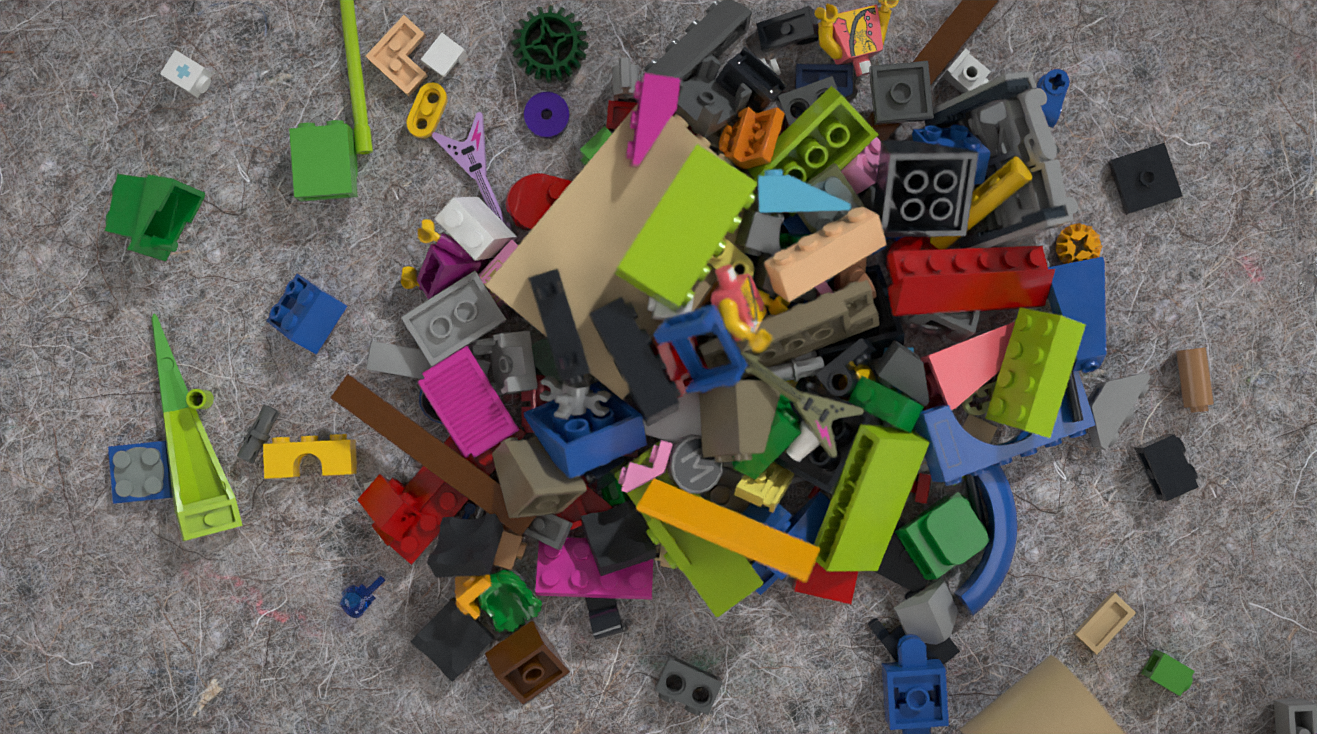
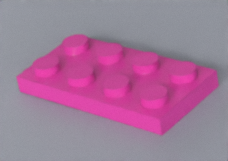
[535,537,653,600]

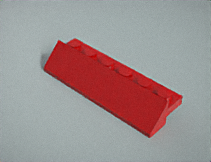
[887,245,1055,316]
[371,424,527,565]

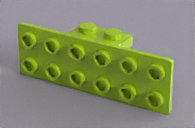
[615,442,763,617]

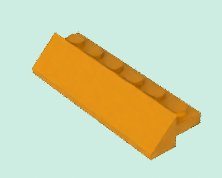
[636,478,820,582]

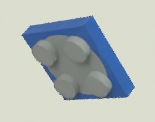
[108,441,173,504]

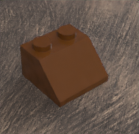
[485,620,570,705]

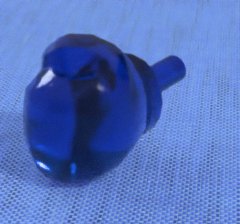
[340,576,386,619]

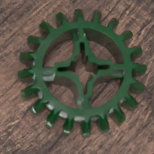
[511,5,588,84]

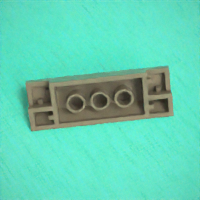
[700,280,879,380]

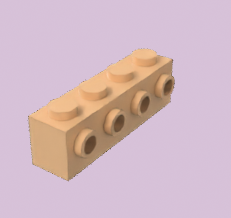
[764,206,887,302]

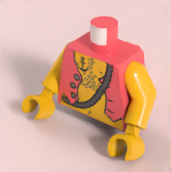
[814,0,899,77]
[711,265,791,352]

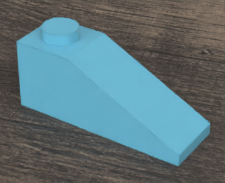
[758,170,850,213]

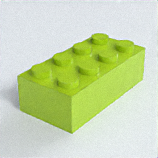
[747,86,878,217]
[985,307,1086,438]

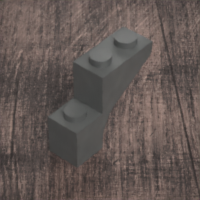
[735,209,817,304]

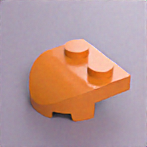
[719,107,785,169]

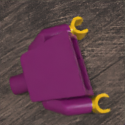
[401,219,489,300]

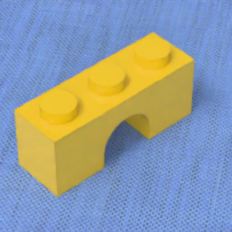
[263,434,357,479]

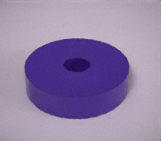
[524,92,570,139]

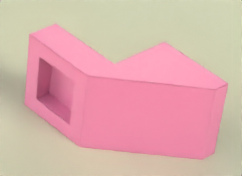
[618,440,673,493]

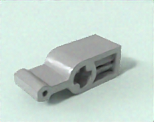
[612,58,639,103]

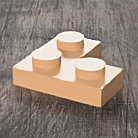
[365,15,428,97]

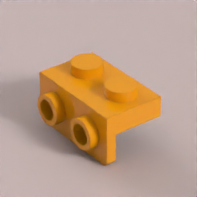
[454,575,491,620]

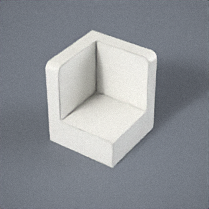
[421,32,468,77]

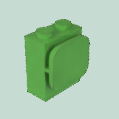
[289,120,358,202]

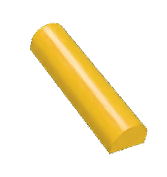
[930,156,1032,250]

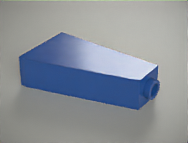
[1047,257,1106,373]

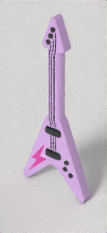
[432,112,512,231]

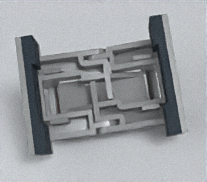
[924,71,1078,249]

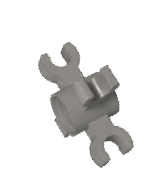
[540,374,611,419]

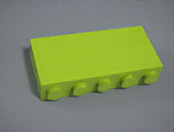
[614,144,758,312]
[814,425,930,571]

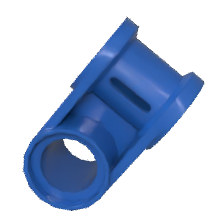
[1036,69,1070,128]

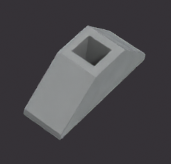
[1088,373,1151,450]

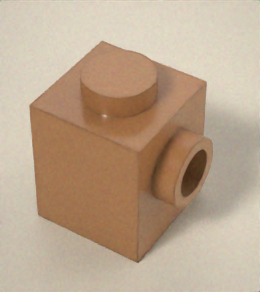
[493,524,527,570]

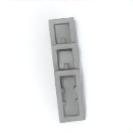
[366,341,490,379]

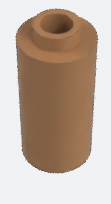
[1176,347,1214,413]

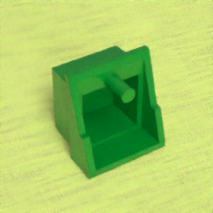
[105,174,205,261]

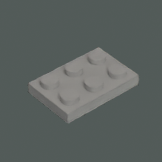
[401,271,507,367]

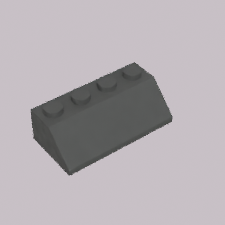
[644,0,752,82]

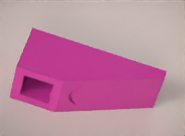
[626,73,680,167]

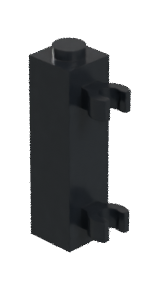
[528,268,591,385]

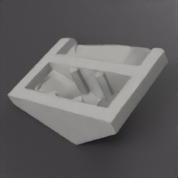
[893,579,958,645]

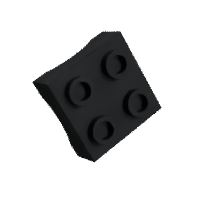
[581,500,656,576]
[427,514,504,578]
[410,597,495,682]

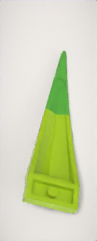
[152,314,243,541]

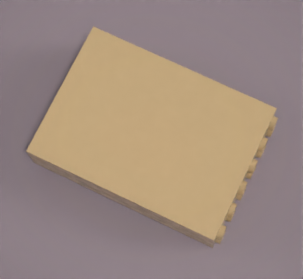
[485,104,778,400]

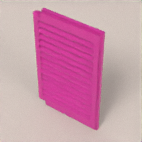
[417,346,519,458]

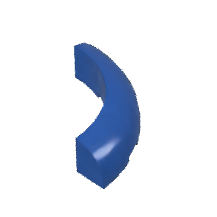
[954,464,1018,616]

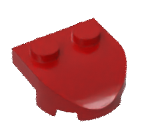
[506,173,572,231]

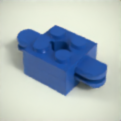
[882,634,949,734]

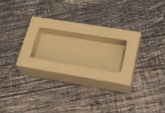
[1073,592,1136,655]

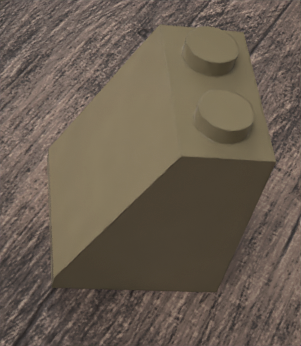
[699,381,780,463]
[492,436,587,518]

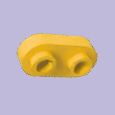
[406,82,448,139]

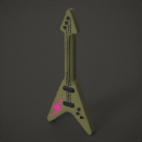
[741,352,863,457]

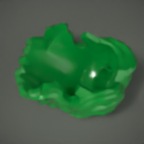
[478,570,542,633]

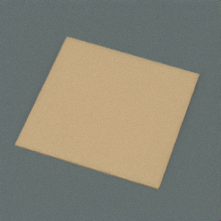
[962,414,998,444]

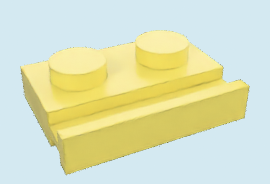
[734,462,795,513]

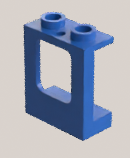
[653,305,748,394]

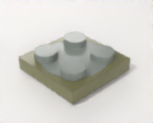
[796,163,866,234]

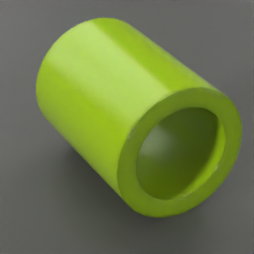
[186,389,214,409]

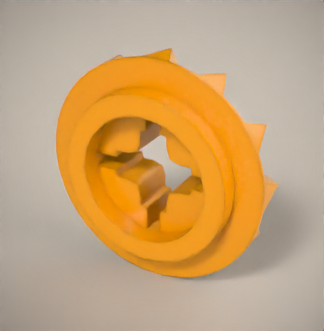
[1056,223,1103,264]

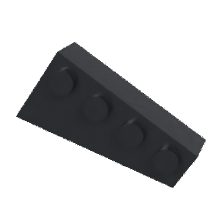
[590,297,682,427]

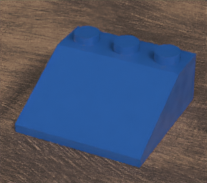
[523,381,647,478]

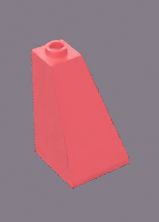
[919,322,1015,411]

